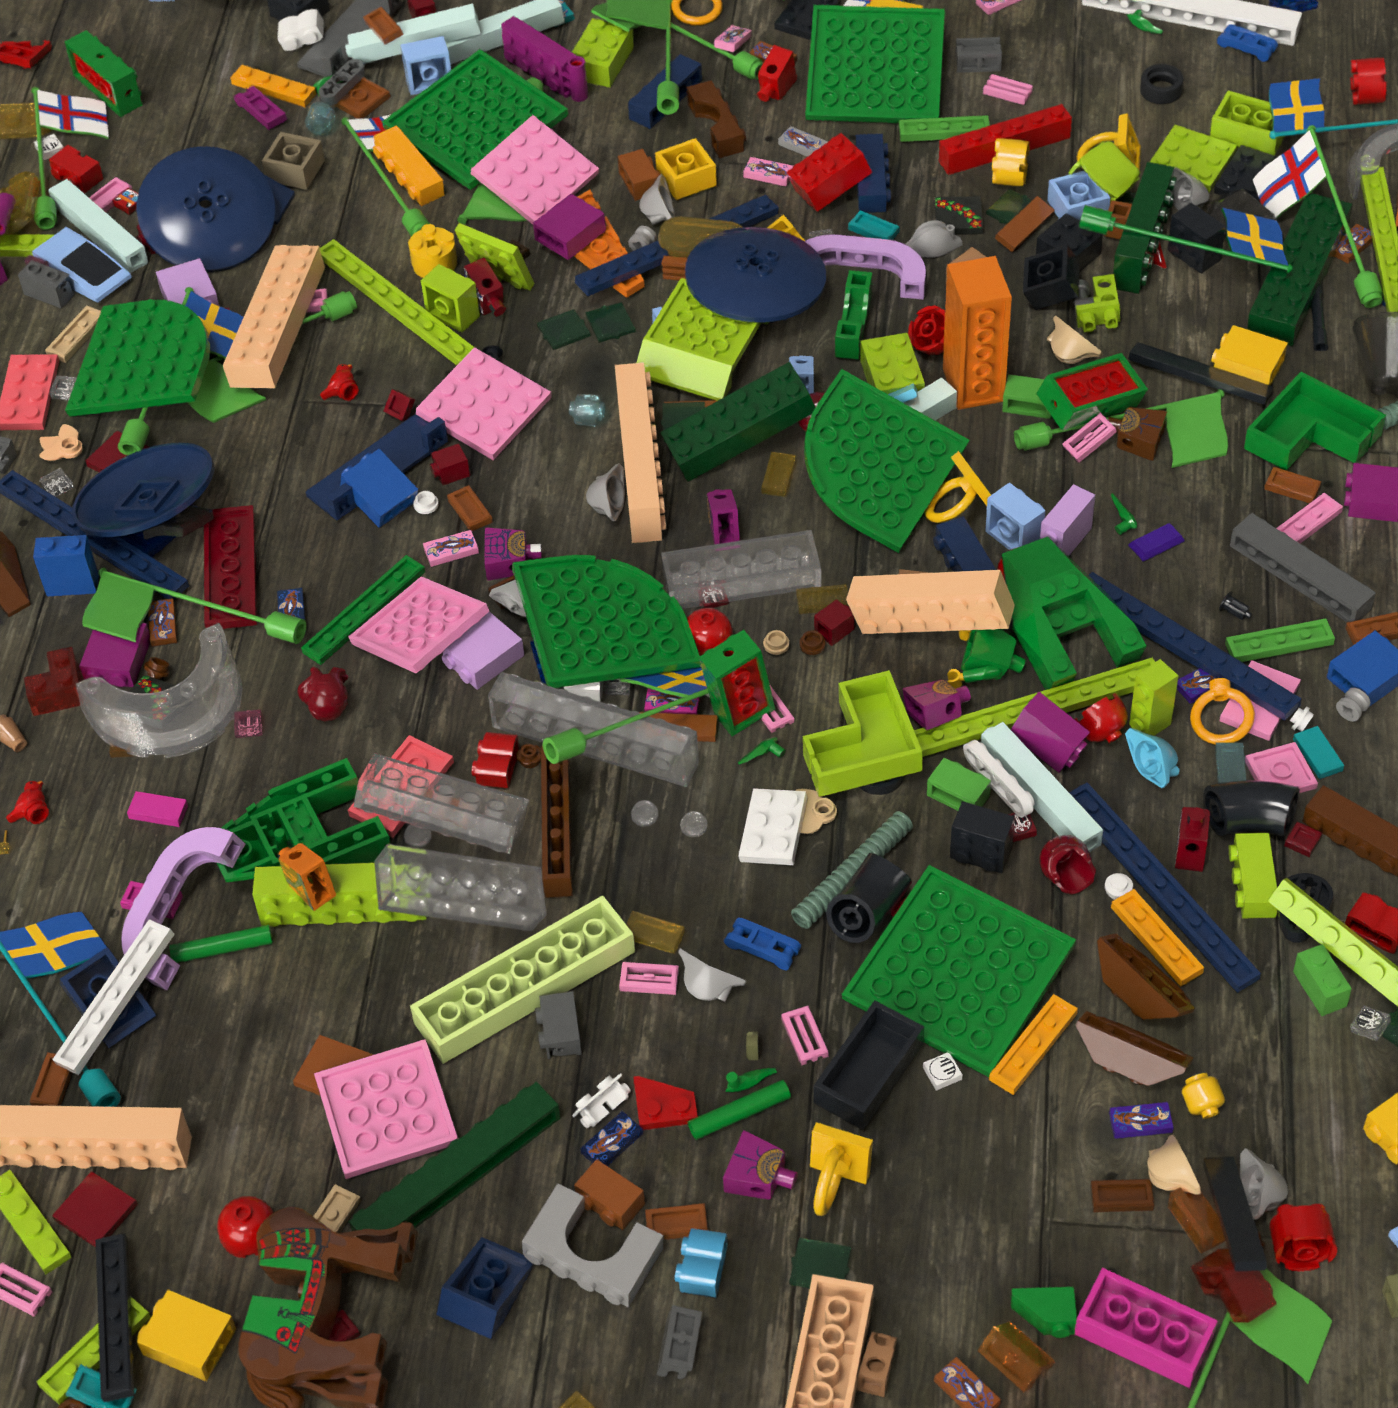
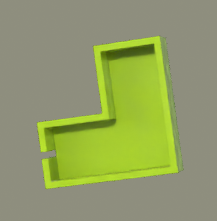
[803,670,923,797]

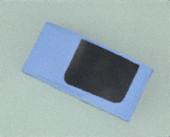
[32,227,132,303]

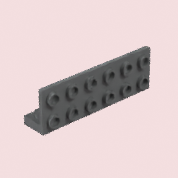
[297,0,402,77]

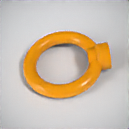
[671,0,722,26]
[1190,678,1255,745]

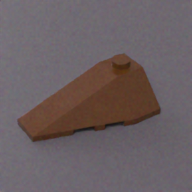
[0,531,31,617]

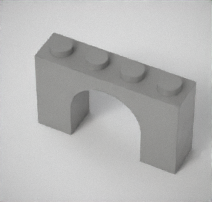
[522,1184,663,1308]

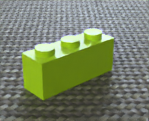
[1129,659,1178,736]
[1229,833,1278,918]

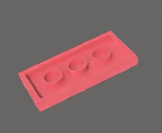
[0,354,59,430]
[348,735,454,838]

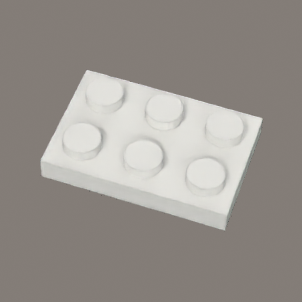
[739,789,808,865]

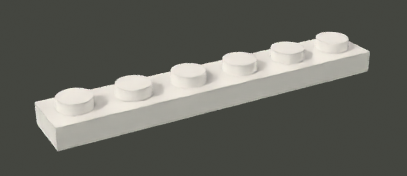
[53,920,175,1075]

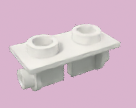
[572,1073,631,1128]

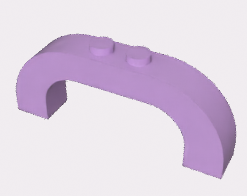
[805,235,926,300]
[122,827,245,990]

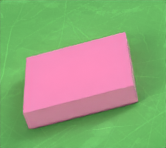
[1245,742,1318,793]

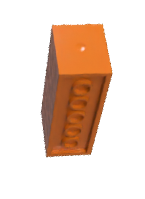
[943,256,1012,410]

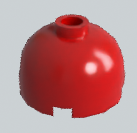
[908,305,945,355]
[687,608,733,656]
[1074,693,1128,743]
[217,1196,274,1258]

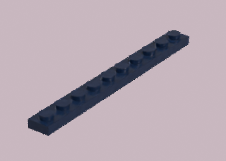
[575,195,779,296]
[0,470,189,600]
[1089,572,1302,721]
[1069,782,1261,993]

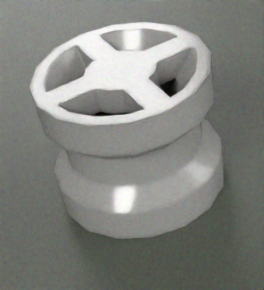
[628,226,657,251]
[1336,688,1371,722]

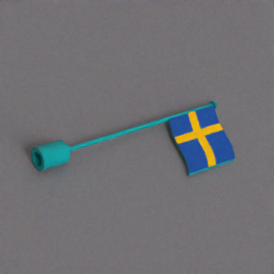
[1269,79,1398,139]
[0,912,121,1107]

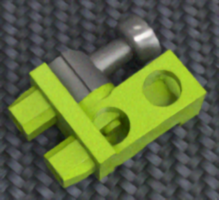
[1075,274,1120,332]

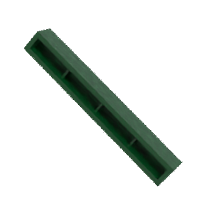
[349,1081,561,1231]

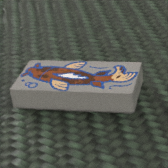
[778,126,828,157]

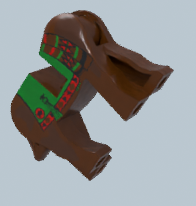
[238,1207,418,1408]

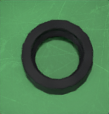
[1140,64,1184,104]

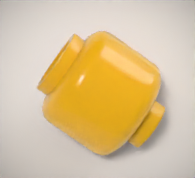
[1182,1073,1225,1119]

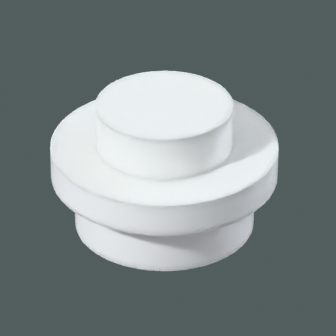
[413,491,439,514]
[1290,706,1314,731]
[1105,873,1133,900]

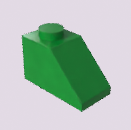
[1010,1287,1077,1338]

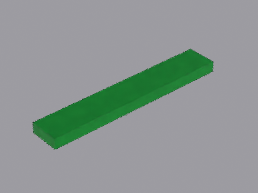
[301,555,426,665]

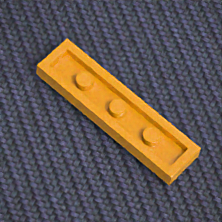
[230,65,317,107]
[1111,889,1204,987]
[989,994,1078,1095]

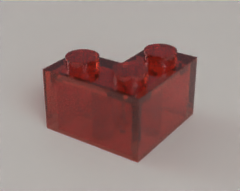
[24,647,85,716]
[1190,1249,1277,1323]

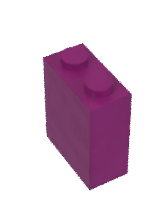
[533,194,606,260]
[1344,463,1398,522]
[80,623,150,687]
[1011,692,1090,773]

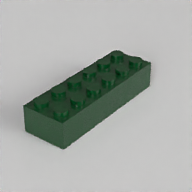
[1113,162,1177,294]
[660,361,816,482]

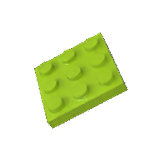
[1150,125,1237,193]
[454,223,535,291]

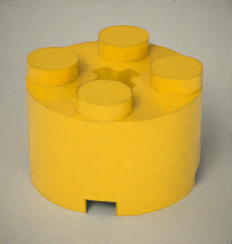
[992,138,1029,186]
[408,224,457,278]

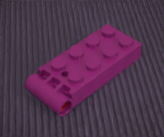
[501,16,588,102]

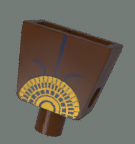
[1108,407,1167,461]

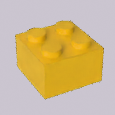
[655,138,717,200]

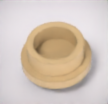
[763,630,789,655]

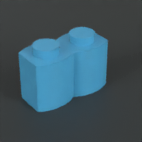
[675,1228,728,1297]

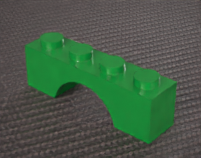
[835,270,872,359]

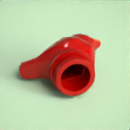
[320,364,359,401]
[6,781,49,824]

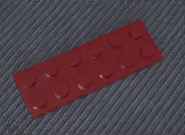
[204,505,257,631]

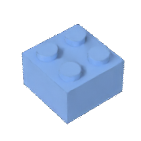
[401,36,451,95]
[1047,170,1110,221]
[986,483,1045,550]

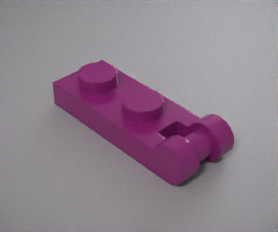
[234,86,287,130]

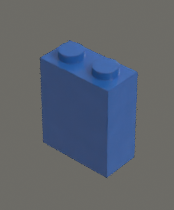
[340,449,418,528]
[33,535,99,596]
[1327,630,1398,707]

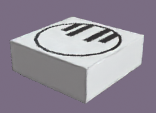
[34,134,63,160]
[923,1053,962,1090]

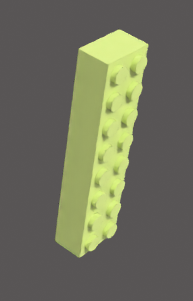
[410,896,635,1064]

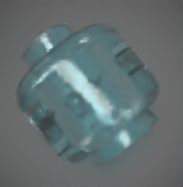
[305,102,336,135]
[569,394,605,426]

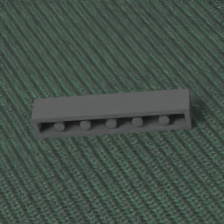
[1230,513,1376,623]

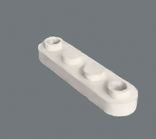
[963,740,1035,818]

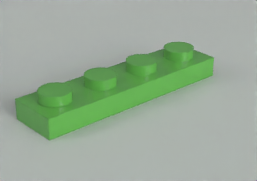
[899,115,989,142]
[1225,619,1335,662]

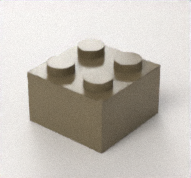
[262,132,325,190]

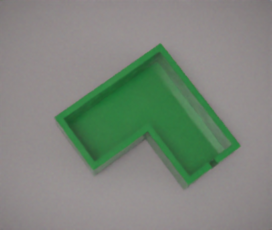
[1244,372,1386,471]

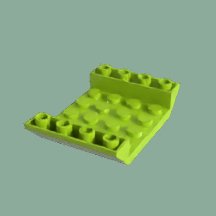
[636,278,769,401]

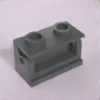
[956,37,1002,73]
[18,260,75,309]
[535,991,582,1059]

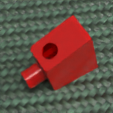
[757,45,797,102]

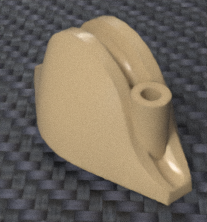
[1046,315,1103,364]
[1147,1135,1201,1194]

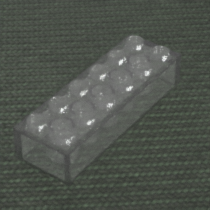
[661,530,821,609]
[353,753,529,854]
[374,844,547,931]

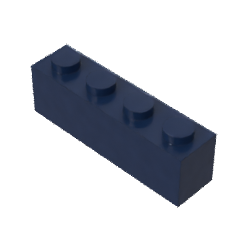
[628,54,702,129]
[856,134,891,213]
[933,516,996,572]

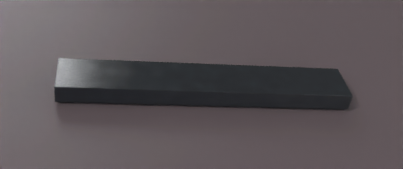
[1128,342,1274,404]
[1203,1156,1267,1271]
[95,1233,135,1402]

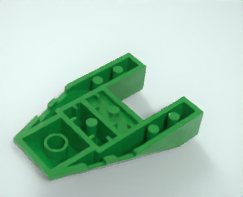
[1002,536,1147,690]
[216,758,392,883]

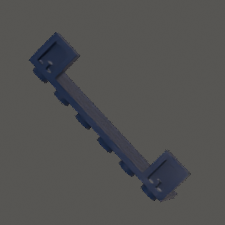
[306,414,448,521]

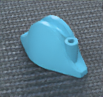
[1125,728,1179,788]

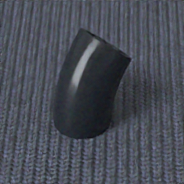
[1203,780,1300,837]
[826,853,912,943]

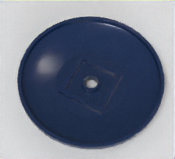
[137,147,275,272]
[685,227,826,322]
[72,443,214,537]

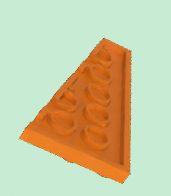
[574,189,644,298]

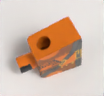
[278,843,337,911]

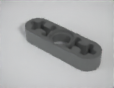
[319,59,365,106]

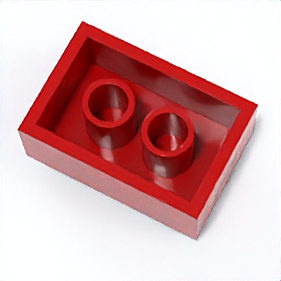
[786,133,872,212]

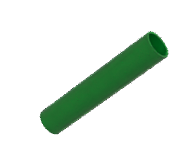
[169,925,273,963]
[688,1080,791,1140]

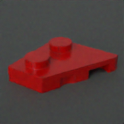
[0,41,52,68]
[633,1076,698,1131]

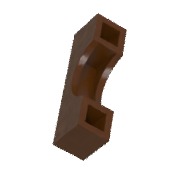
[687,80,746,159]

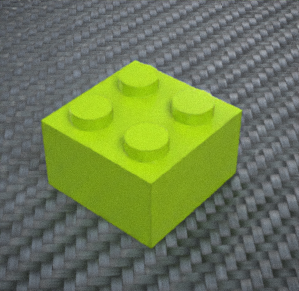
[421,264,480,333]

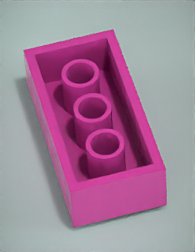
[1075,1268,1218,1388]

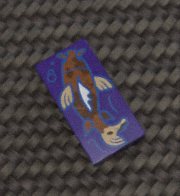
[1177,668,1216,704]
[1109,1102,1173,1139]

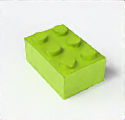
[572,18,634,88]
[1210,91,1285,156]
[860,333,925,394]

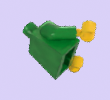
[947,629,1025,689]

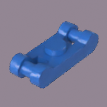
[1217,24,1278,62]
[724,918,801,970]

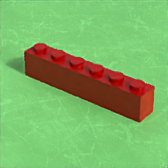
[939,104,1072,175]

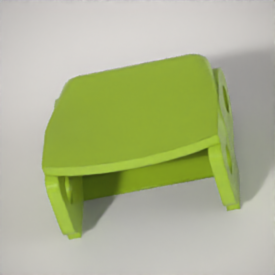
[1068,141,1140,207]

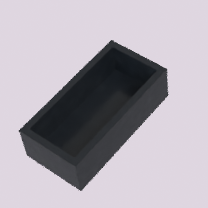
[813,1000,924,1130]

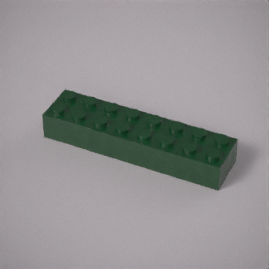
[1247,193,1353,346]

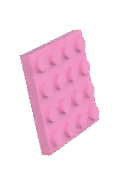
[471,115,599,224]
[416,347,551,460]
[349,576,489,673]
[314,1039,457,1179]

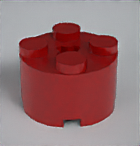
[1350,57,1386,105]
[1269,1203,1337,1271]

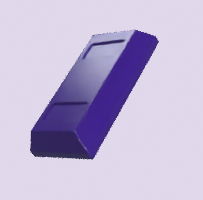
[1128,523,1185,562]

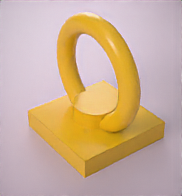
[1077,113,1141,171]
[925,451,991,523]
[810,1122,873,1216]

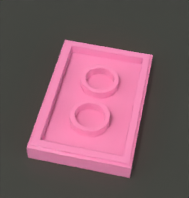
[1220,661,1301,741]

